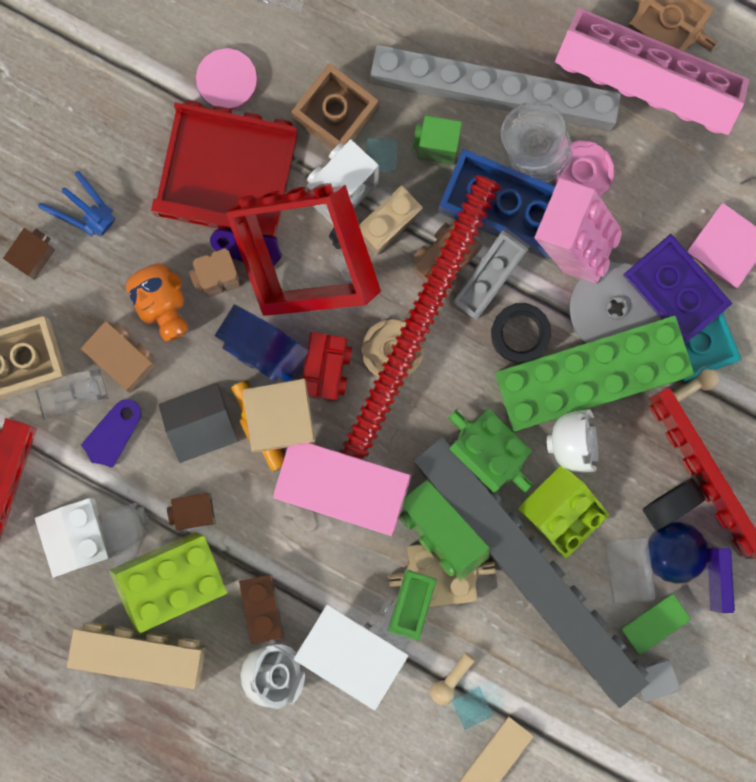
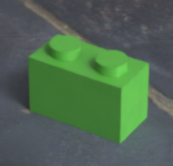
[413,115,462,165]

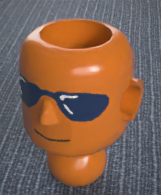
[125,263,188,342]

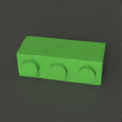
[399,479,490,582]

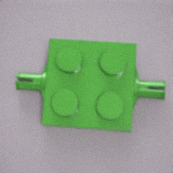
[448,408,534,493]

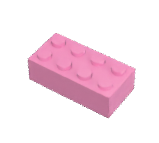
[535,178,622,284]

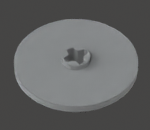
[569,262,662,344]

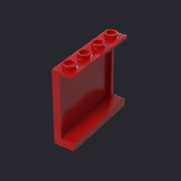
[151,100,298,237]

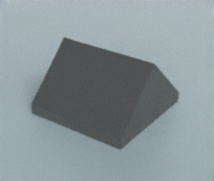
[159,383,239,463]

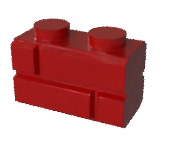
[302,332,353,402]

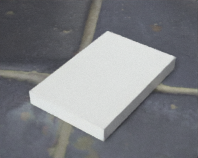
[293,604,409,710]

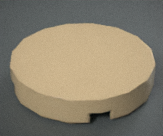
[361,319,423,379]

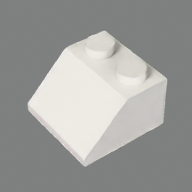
[34,498,113,578]

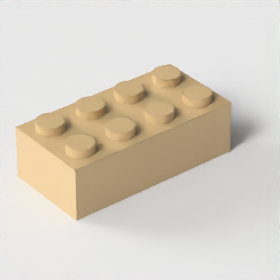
[0,316,68,400]
[66,622,207,689]

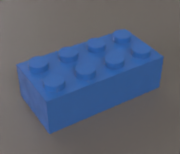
[438,149,555,259]

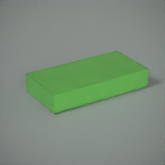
[387,569,437,641]
[620,593,691,655]

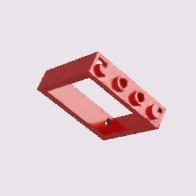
[226,183,381,316]

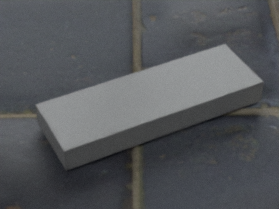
[452,228,530,320]

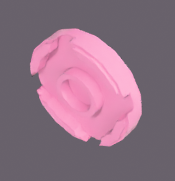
[196,48,258,110]
[552,140,614,197]

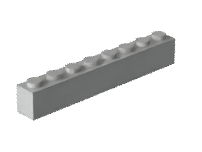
[370,45,621,132]

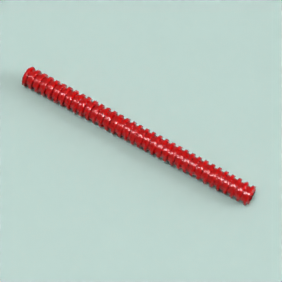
[339,175,501,459]

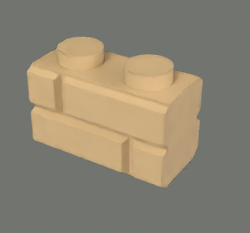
[359,185,423,255]

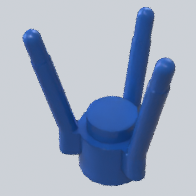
[38,171,116,237]

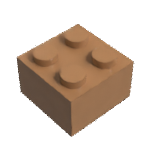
[291,63,379,150]

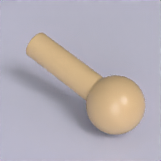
[672,366,719,402]
[430,652,475,706]

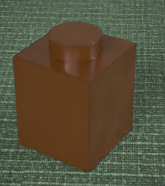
[3,228,55,280]
[167,493,216,531]

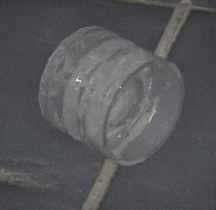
[501,101,573,182]

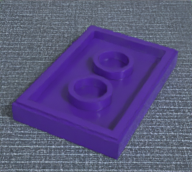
[623,233,733,344]

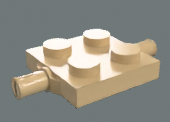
[388,545,496,608]

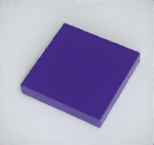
[707,548,735,613]

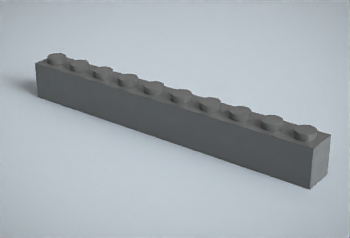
[413,436,650,708]

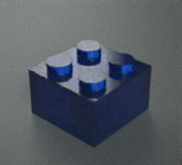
[214,304,309,382]

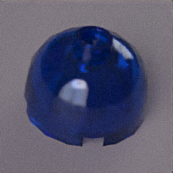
[645,521,709,584]

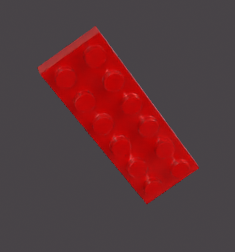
[649,387,756,559]

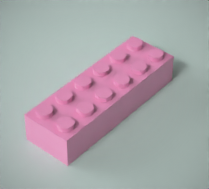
[555,7,750,136]

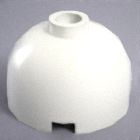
[547,409,599,473]
[240,644,305,709]

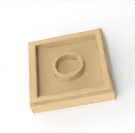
[242,379,315,453]

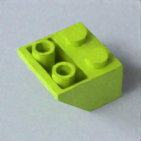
[517,465,610,559]

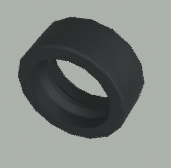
[491,303,551,363]
[643,478,706,530]

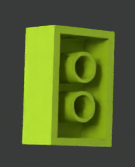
[109,532,228,633]

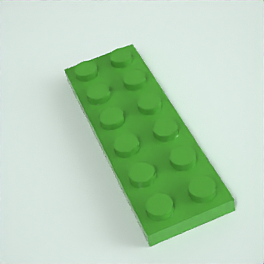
[495,316,695,432]

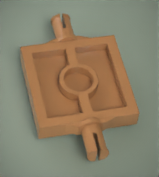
[628,0,718,53]

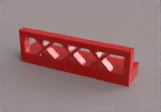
[0,418,37,540]

